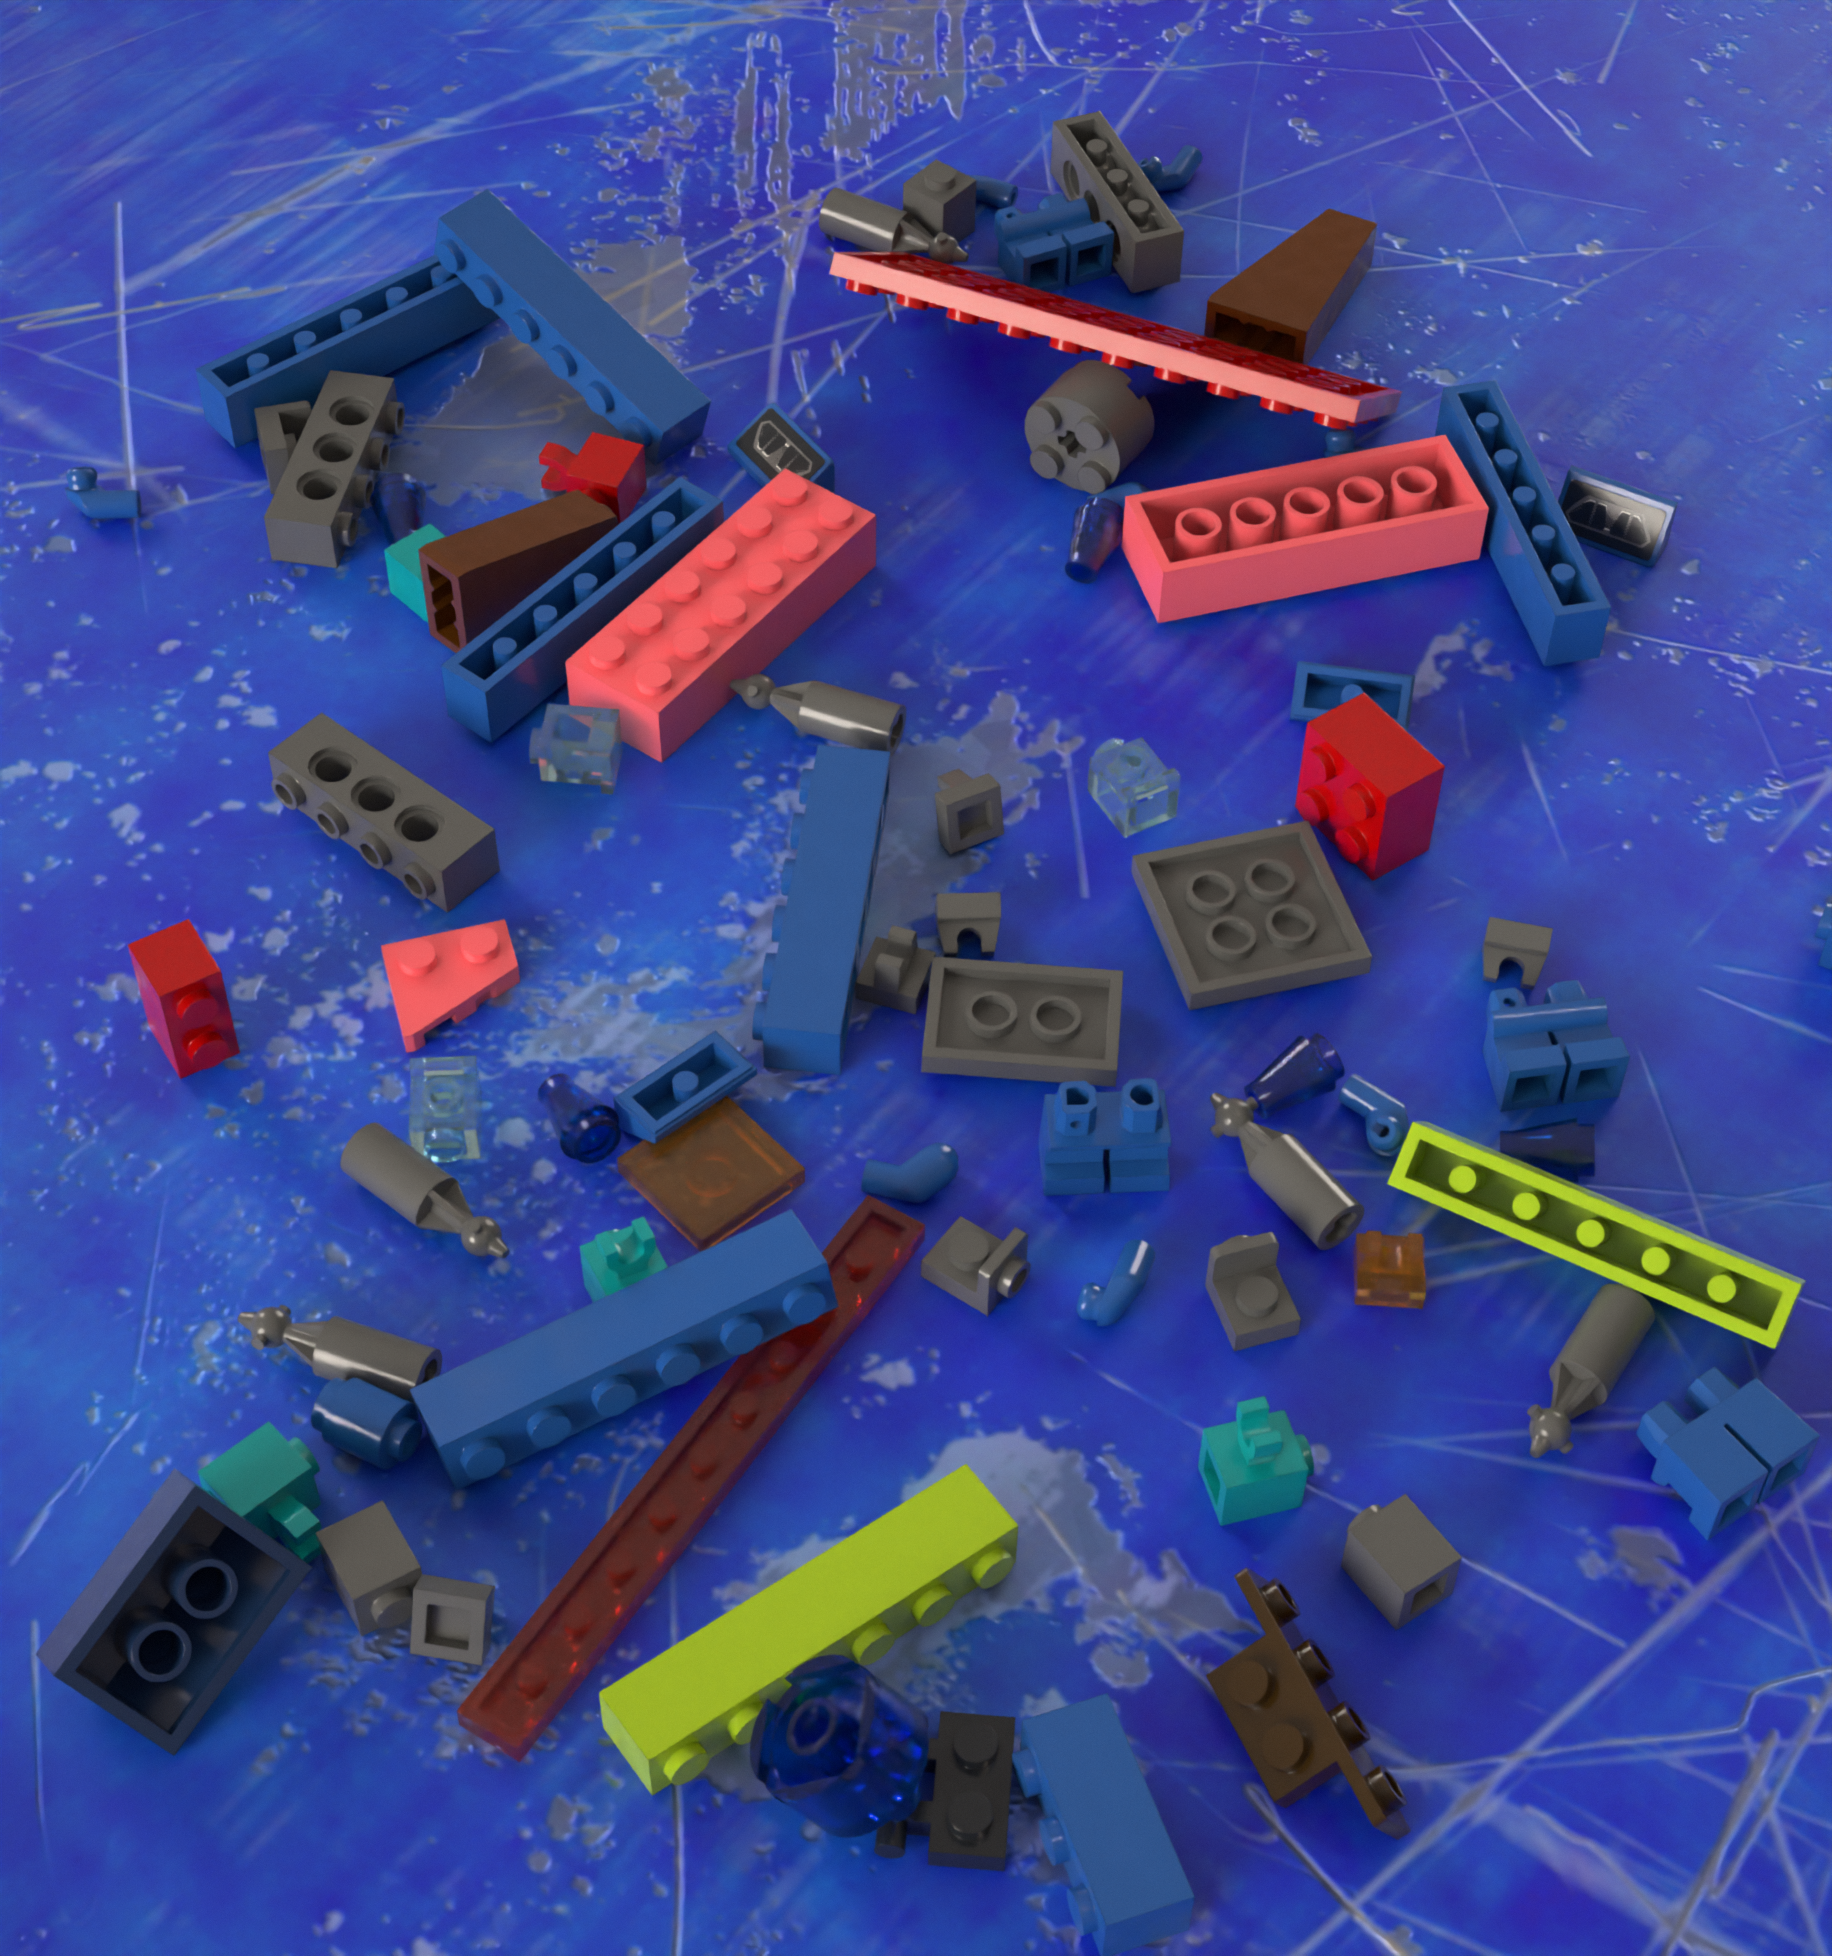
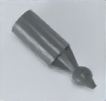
[819,187,969,265]
[730,674,906,757]
[1210,1092,1364,1250]
[340,1122,509,1259]
[1527,1284,1655,1458]
[238,1305,442,1405]

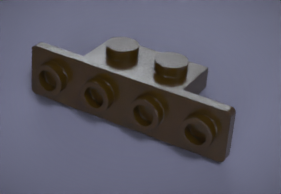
[1206,1567,1411,1840]

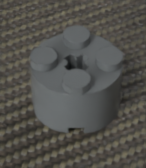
[1025,360,1155,494]

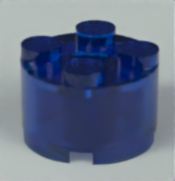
[750,1654,929,1838]

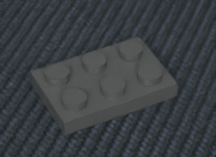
[921,957,1123,1087]

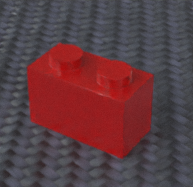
[128,919,240,1079]

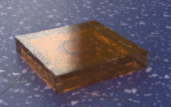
[617,1096,805,1252]

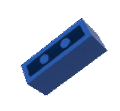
[1012,1693,1195,1956]

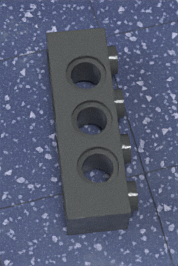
[1050,111,1184,293]
[264,370,405,568]
[268,712,500,913]

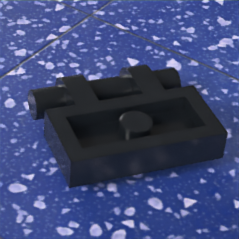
[869,1705,1016,1872]

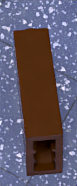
[1204,209,1377,365]
[418,489,619,653]

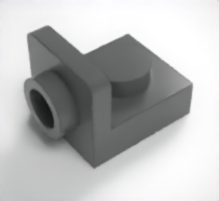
[254,401,312,494]
[921,1216,1031,1316]
[1205,1232,1301,1351]

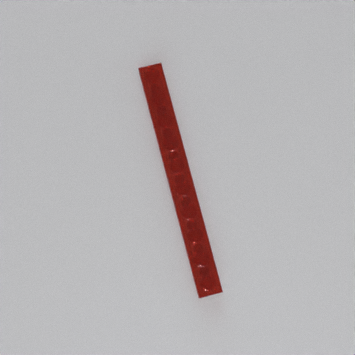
[457,1195,925,1762]

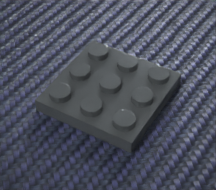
[1131,821,1372,1011]

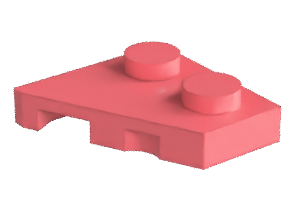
[381,919,520,1053]

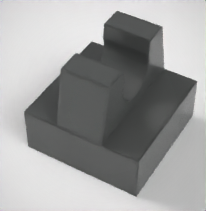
[935,769,1004,854]
[935,892,1001,957]
[1481,917,1553,990]
[855,925,936,1015]
[410,1574,495,1666]

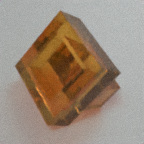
[1353,1230,1426,1309]

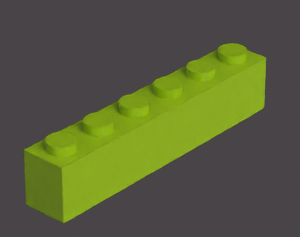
[1387,1121,1806,1349]
[599,1464,1019,1796]

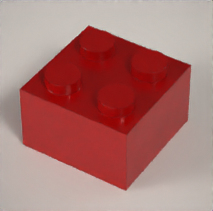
[1295,693,1445,881]

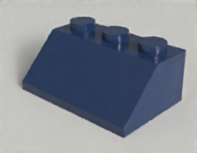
[36,1468,312,1756]

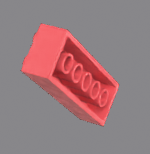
[1121,435,1489,623]
[565,469,876,763]

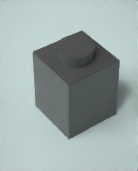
[903,159,976,243]
[1341,1494,1462,1630]
[316,1500,422,1637]

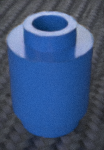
[311,1377,422,1469]

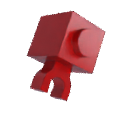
[539,432,647,524]

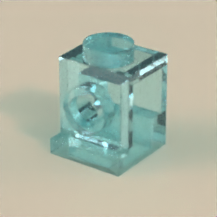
[529,704,623,795]
[1087,737,1181,838]
[409,1056,482,1163]

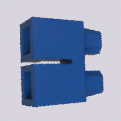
[994,193,1114,292]
[1482,980,1630,1112]
[1038,1078,1171,1196]
[1636,1366,1820,1541]

